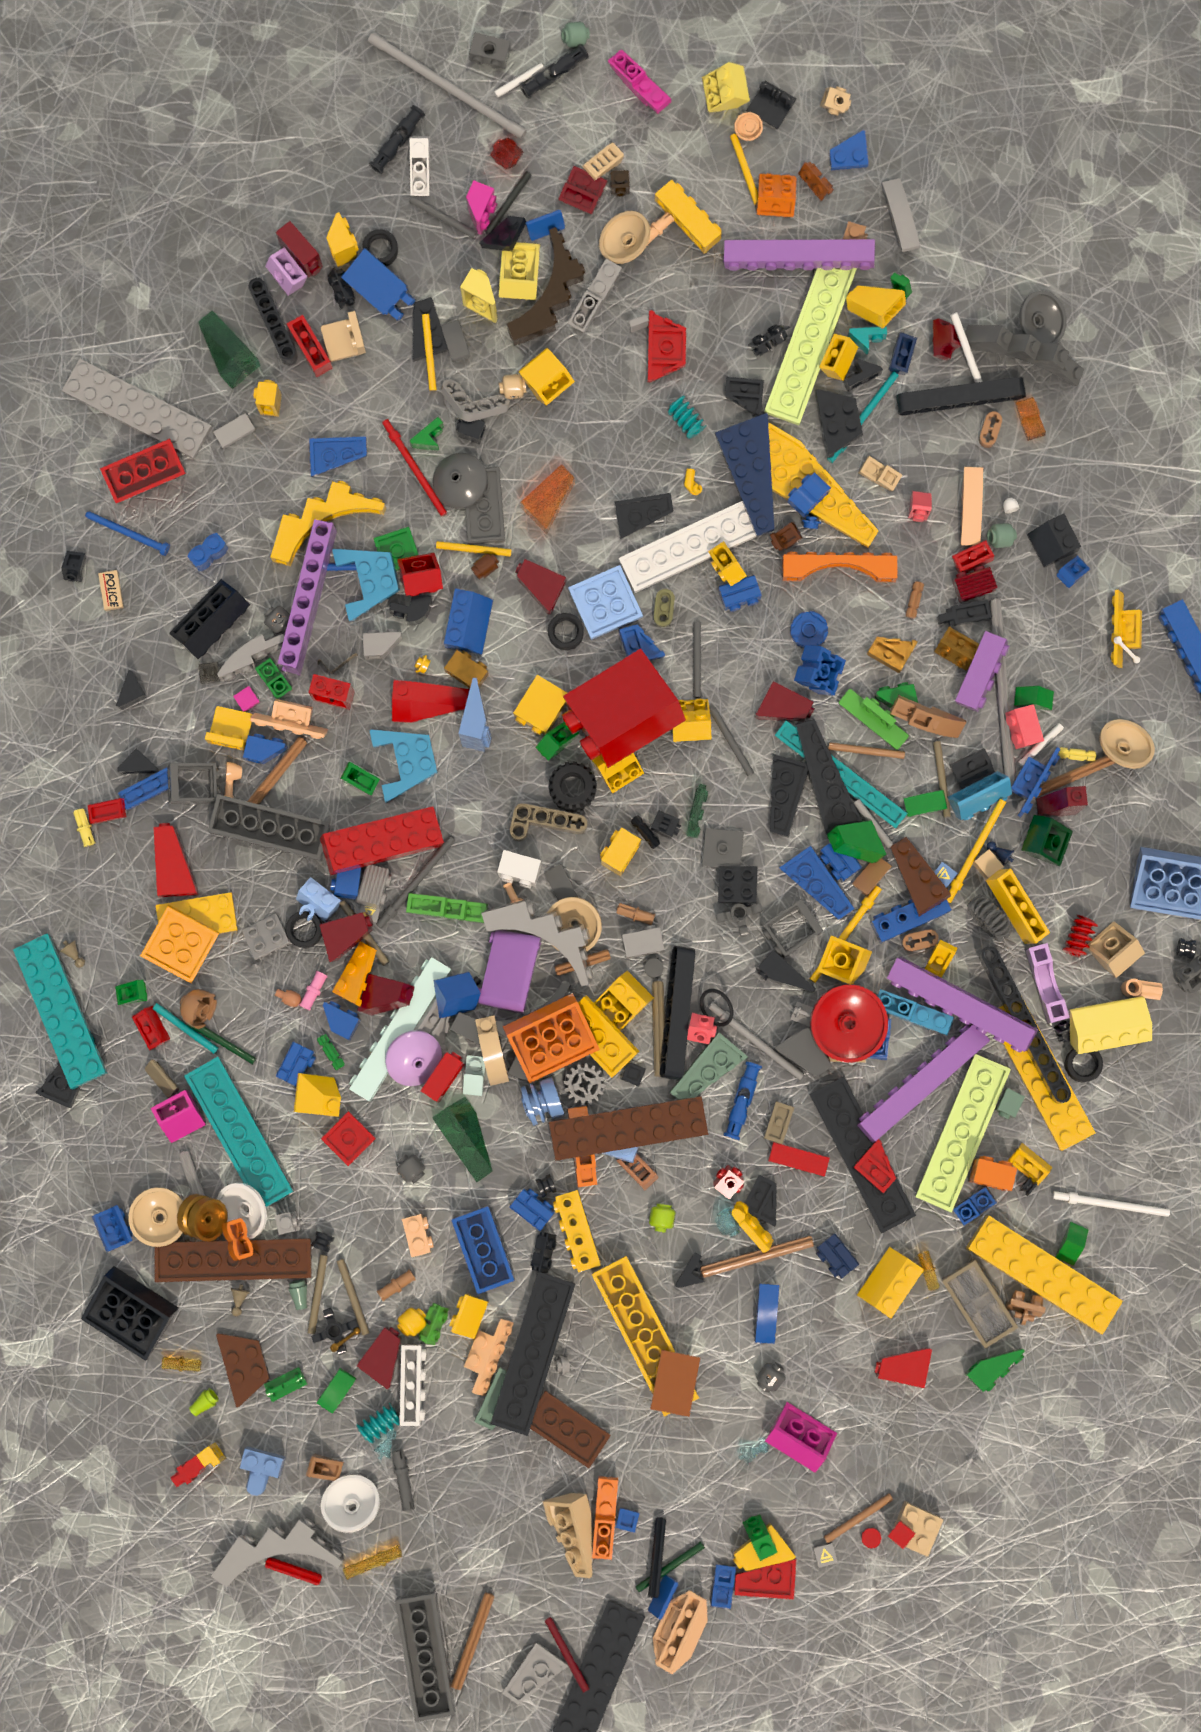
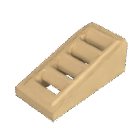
[583,143,624,180]

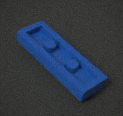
[118,768,168,811]

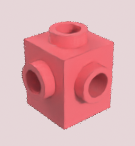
[687,1013,717,1044]

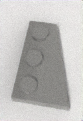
[502,1642,568,1705]

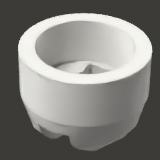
[1003,498,1019,514]

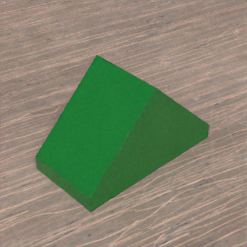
[1014,686,1054,711]
[1055,1222,1089,1266]

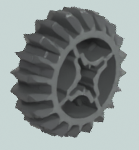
[967,894,1013,942]

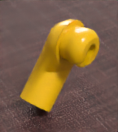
[684,469,702,495]

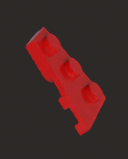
[734,1558,796,1600]

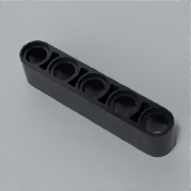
[248,278,298,366]

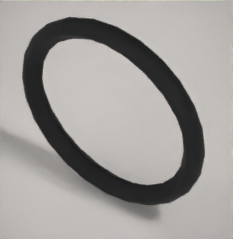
[700,989,734,1027]

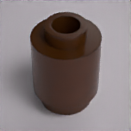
[470,553,499,580]

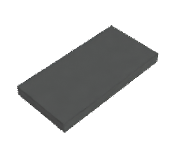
[465,467,506,544]

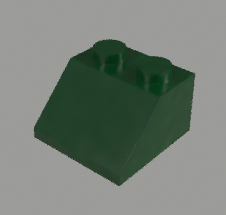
[1021,815,1073,867]

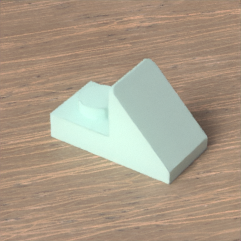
[463,1055,485,1096]

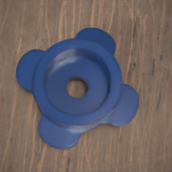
[802,516,821,529]

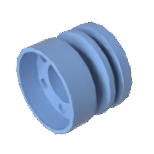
[521,1077,564,1126]

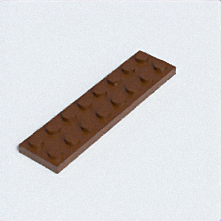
[548,1096,708,1161]
[154,1238,312,1282]

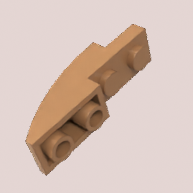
[890,695,967,738]

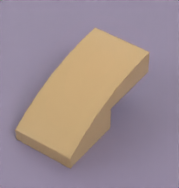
[858,456,902,491]

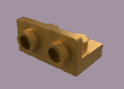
[934,627,979,671]

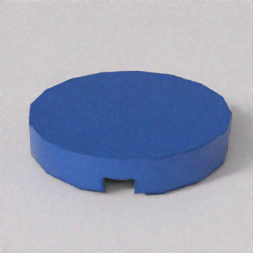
[790,611,828,648]

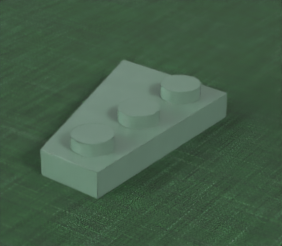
[474,1367,507,1430]

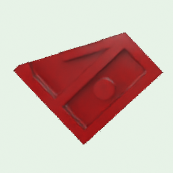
[853,1139,896,1193]

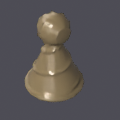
[60,940,85,968]
[231,1285,250,1317]

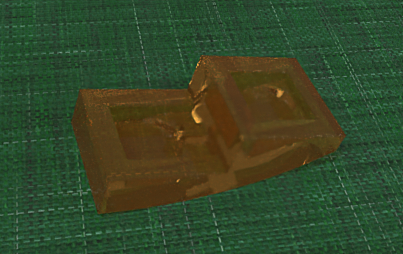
[1016,397,1046,441]

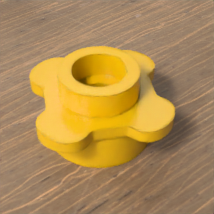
[414,655,431,674]

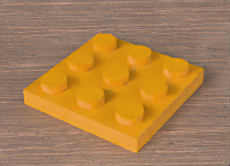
[140,905,220,983]

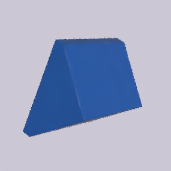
[433,972,481,1018]

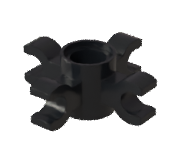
[311,1308,359,1355]

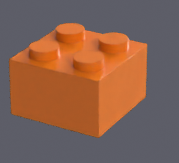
[969,1156,1017,1191]

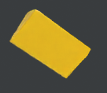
[1008,1143,1052,1185]

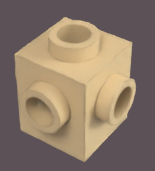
[820,86,851,116]

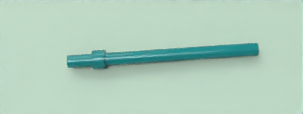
[827,371,899,463]

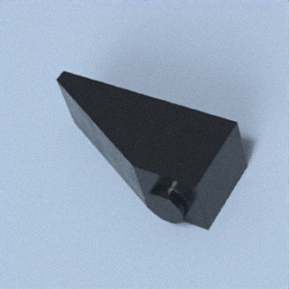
[757,950,816,993]

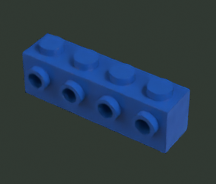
[870,899,951,944]

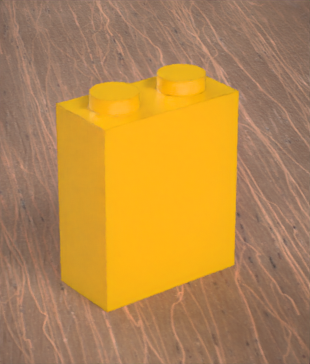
[513,675,567,736]

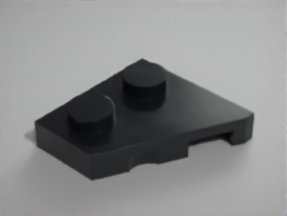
[479,216,526,251]
[745,1175,777,1227]

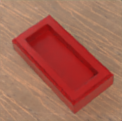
[87,798,126,824]

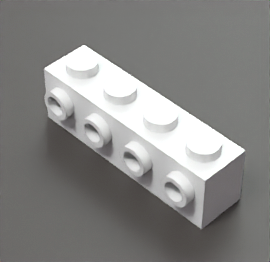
[400,1344,426,1426]

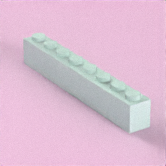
[349,957,452,1102]

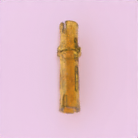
[343,1545,403,1580]

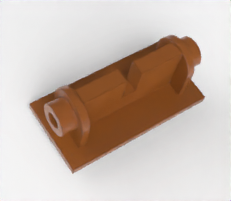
[798,162,834,201]

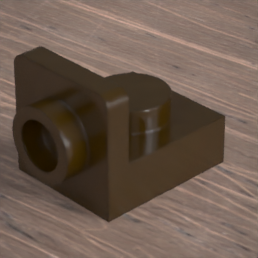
[610,170,630,197]

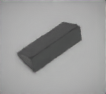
[544,864,578,901]

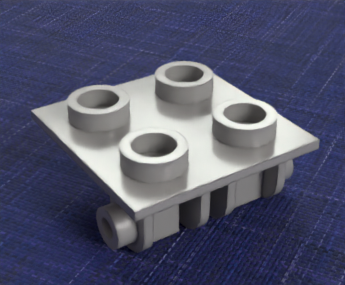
[242,913,291,960]

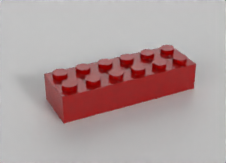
[320,806,444,875]

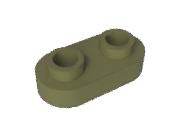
[654,589,675,628]

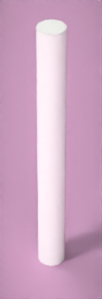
[950,312,983,383]

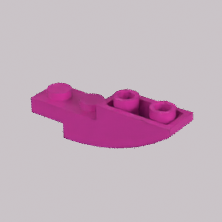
[608,49,671,114]

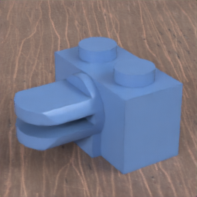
[240,1447,286,1496]

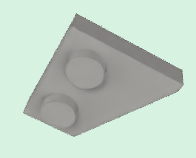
[413,998,450,1050]

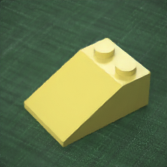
[499,242,540,300]

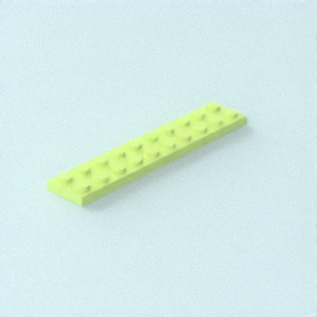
[764,268,857,425]

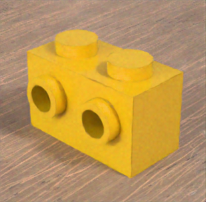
[819,334,859,381]
[254,380,282,417]
[708,541,747,586]

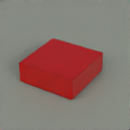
[888,1520,916,1549]

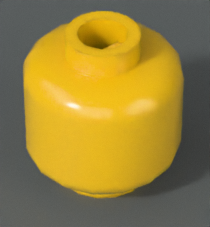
[397,1308,426,1337]

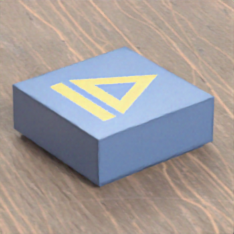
[934,862,957,888]

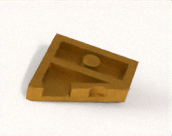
[866,637,918,673]

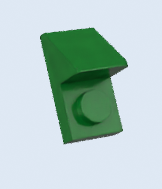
[409,417,444,451]
[340,762,380,796]
[115,980,147,1005]

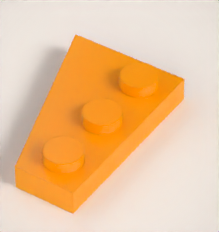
[332,942,377,1007]

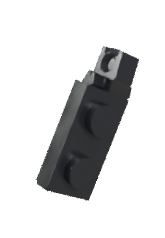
[937,599,992,626]

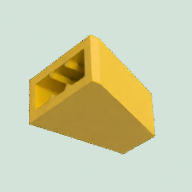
[846,285,906,328]
[733,1523,796,1571]

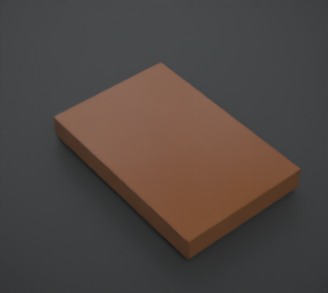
[650,1350,700,1417]

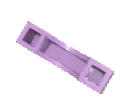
[1025,943,1070,1024]

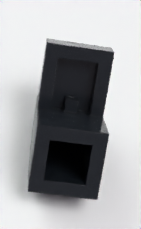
[389,594,433,626]

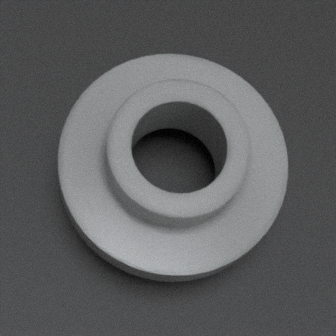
[555,1356,570,1376]

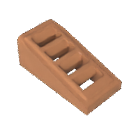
[617,1154,658,1191]

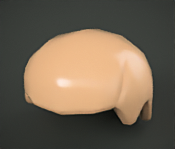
[734,112,763,141]

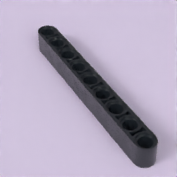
[979,946,1071,1104]

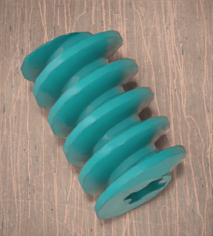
[668,396,707,439]
[356,1402,400,1443]

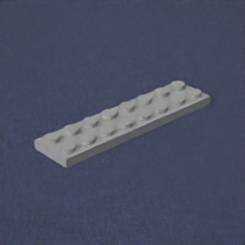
[62,358,212,459]

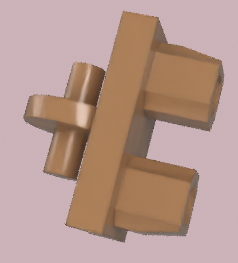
[1007,1290,1046,1325]

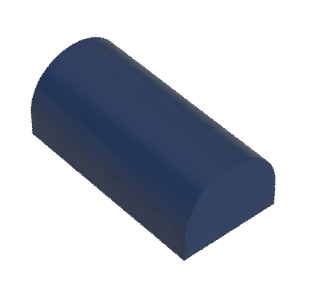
[888,332,917,375]

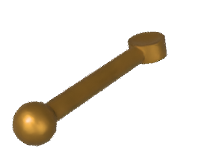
[330,1327,361,1352]

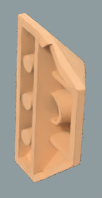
[653,1591,708,1674]

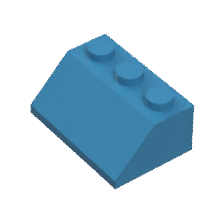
[947,771,1012,821]

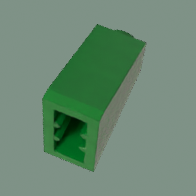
[827,820,887,863]

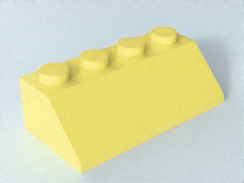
[1070,996,1152,1054]

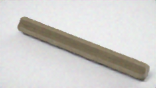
[652,981,665,1077]

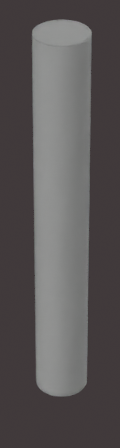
[854,799,894,848]

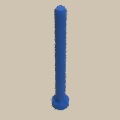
[85,511,170,556]

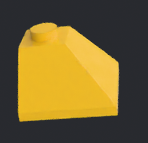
[817,936,872,985]
[294,1073,341,1117]

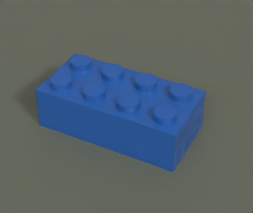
[451,1206,515,1294]

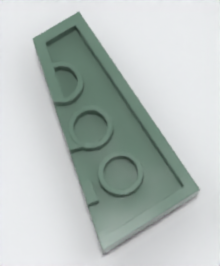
[670,1032,748,1100]

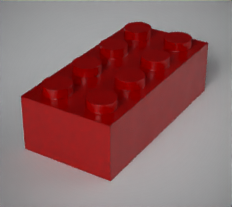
[100,439,186,504]

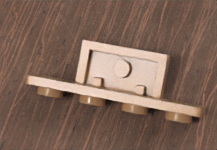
[250,699,328,739]
[464,1319,513,1396]

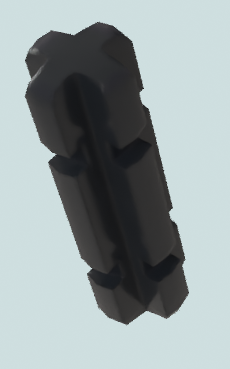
[631,815,660,849]

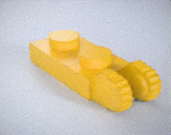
[731,1201,774,1253]

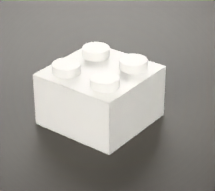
[497,850,542,889]

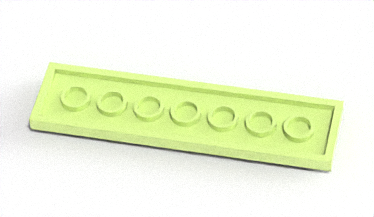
[915,1054,1011,1213]

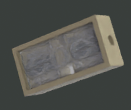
[942,1258,1018,1348]

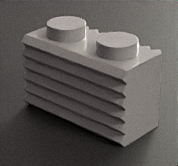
[357,865,392,909]

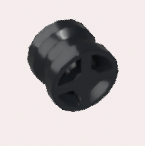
[1176,938,1196,959]
[536,1174,557,1197]
[311,1231,334,1252]

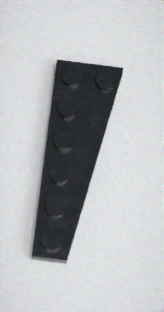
[795,719,862,835]

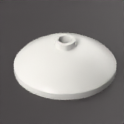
[217,1182,267,1240]
[321,1475,380,1533]

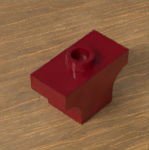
[933,318,962,360]

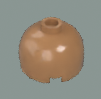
[180,989,217,1029]

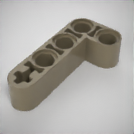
[510,803,587,841]

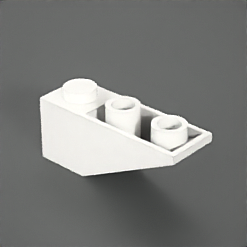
[410,136,430,196]

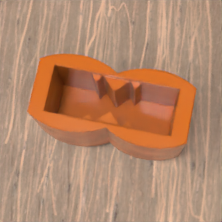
[222,1218,253,1261]

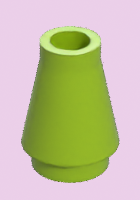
[189,1388,219,1417]

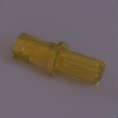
[917,1251,940,1291]
[162,1356,202,1372]

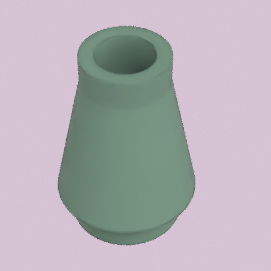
[288,1280,307,1310]

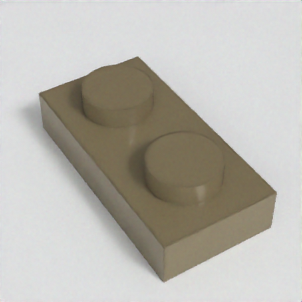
[764,1101,795,1144]

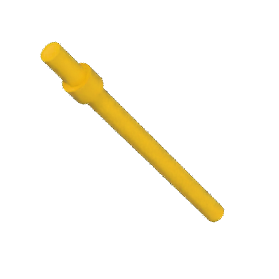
[947,799,1006,903]
[809,886,882,983]

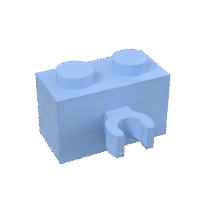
[296,877,341,922]

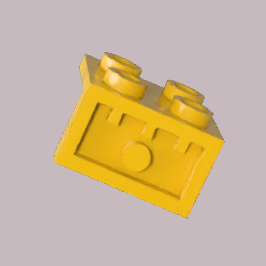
[205,706,253,751]

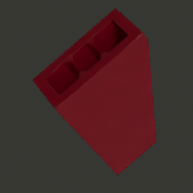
[515,559,566,615]
[755,681,815,722]
[320,912,373,962]
[357,974,415,1016]
[357,1327,402,1390]

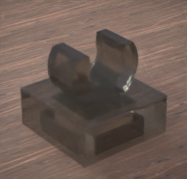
[198,662,220,684]

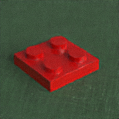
[321,1111,376,1166]

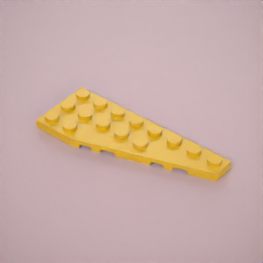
[768,423,878,548]

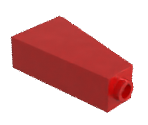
[153,823,199,898]

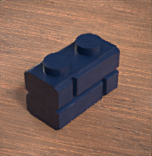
[816,1233,859,1279]

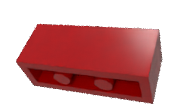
[287,315,333,378]

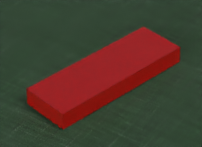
[768,1142,830,1177]

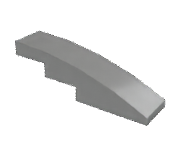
[882,178,920,252]

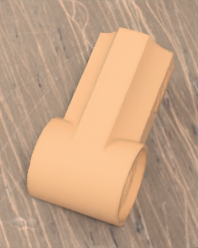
[1121,979,1163,1000]

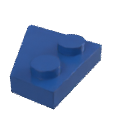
[829,130,869,170]

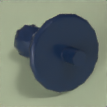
[986,841,1014,866]

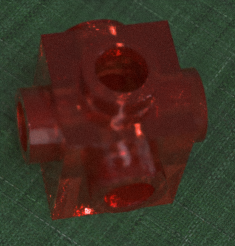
[490,137,524,170]

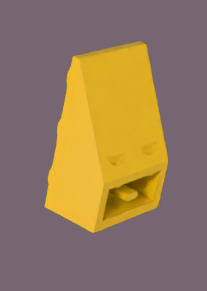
[594,970,654,1031]

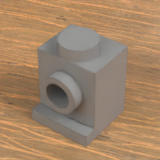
[275,1211,301,1235]

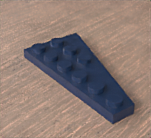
[715,413,775,537]

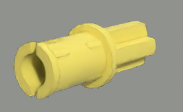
[73,809,96,847]

